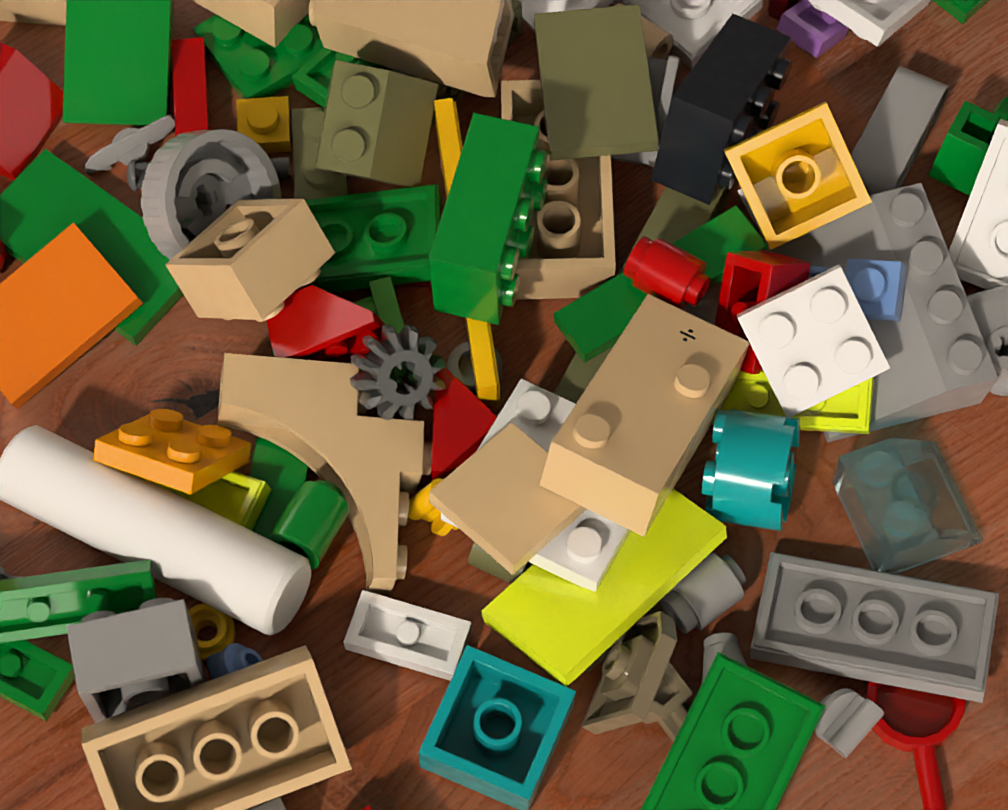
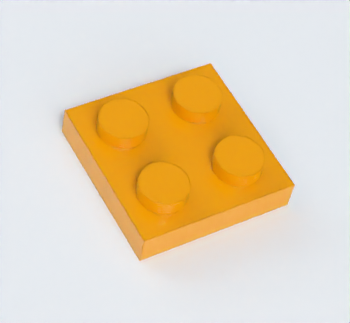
[93,409,251,495]

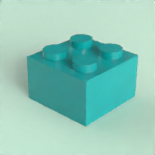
[418,645,576,810]

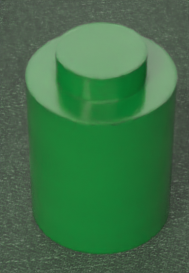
[268,480,350,570]

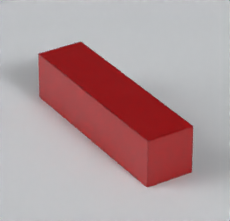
[172,37,211,137]

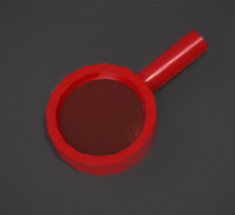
[864,681,965,810]

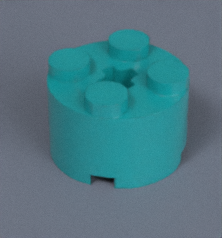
[702,409,800,531]

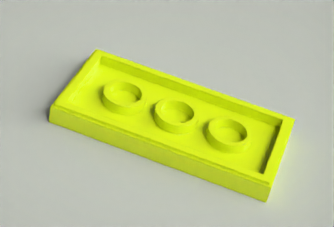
[481,488,727,687]

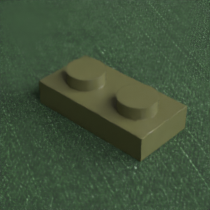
[292,107,349,200]

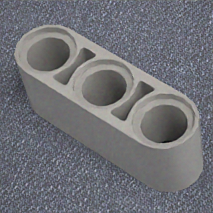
[851,66,949,195]

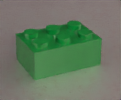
[429,113,548,325]

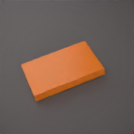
[0,222,143,409]

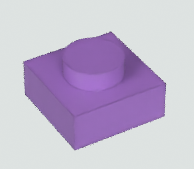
[777,0,849,58]

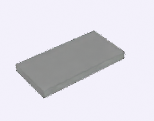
[750,552,999,703]

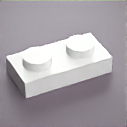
[344,590,472,681]

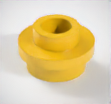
[188,603,236,661]

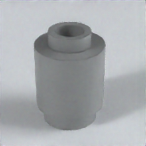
[659,552,746,634]

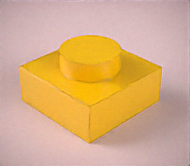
[236,96,292,153]

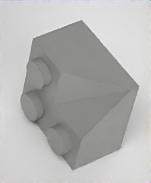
[66,598,207,723]

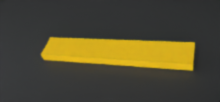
[434,98,500,410]

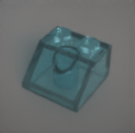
[832,438,983,574]

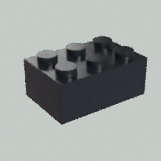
[651,13,792,205]

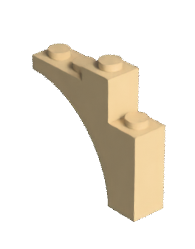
[217,353,432,598]

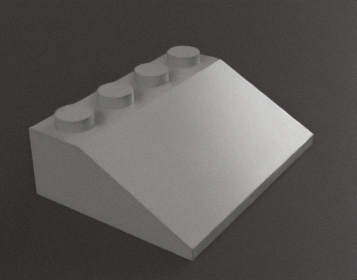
[764,183,998,443]

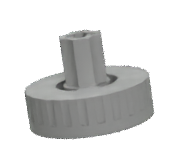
[141,129,281,260]

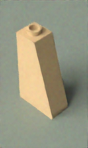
[309,0,514,97]

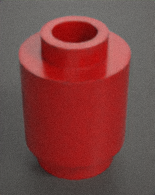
[623,236,711,310]

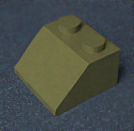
[314,60,438,187]

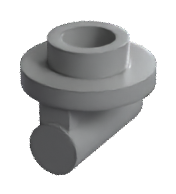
[815,688,885,758]

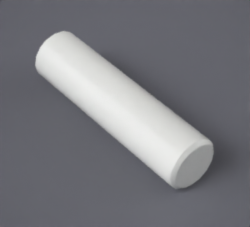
[0,425,311,635]

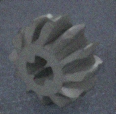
[350,324,447,420]

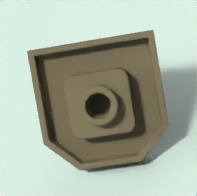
[581,611,693,742]

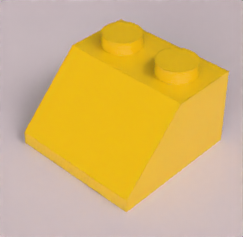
[724,101,872,250]

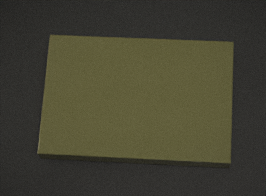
[534,4,659,161]

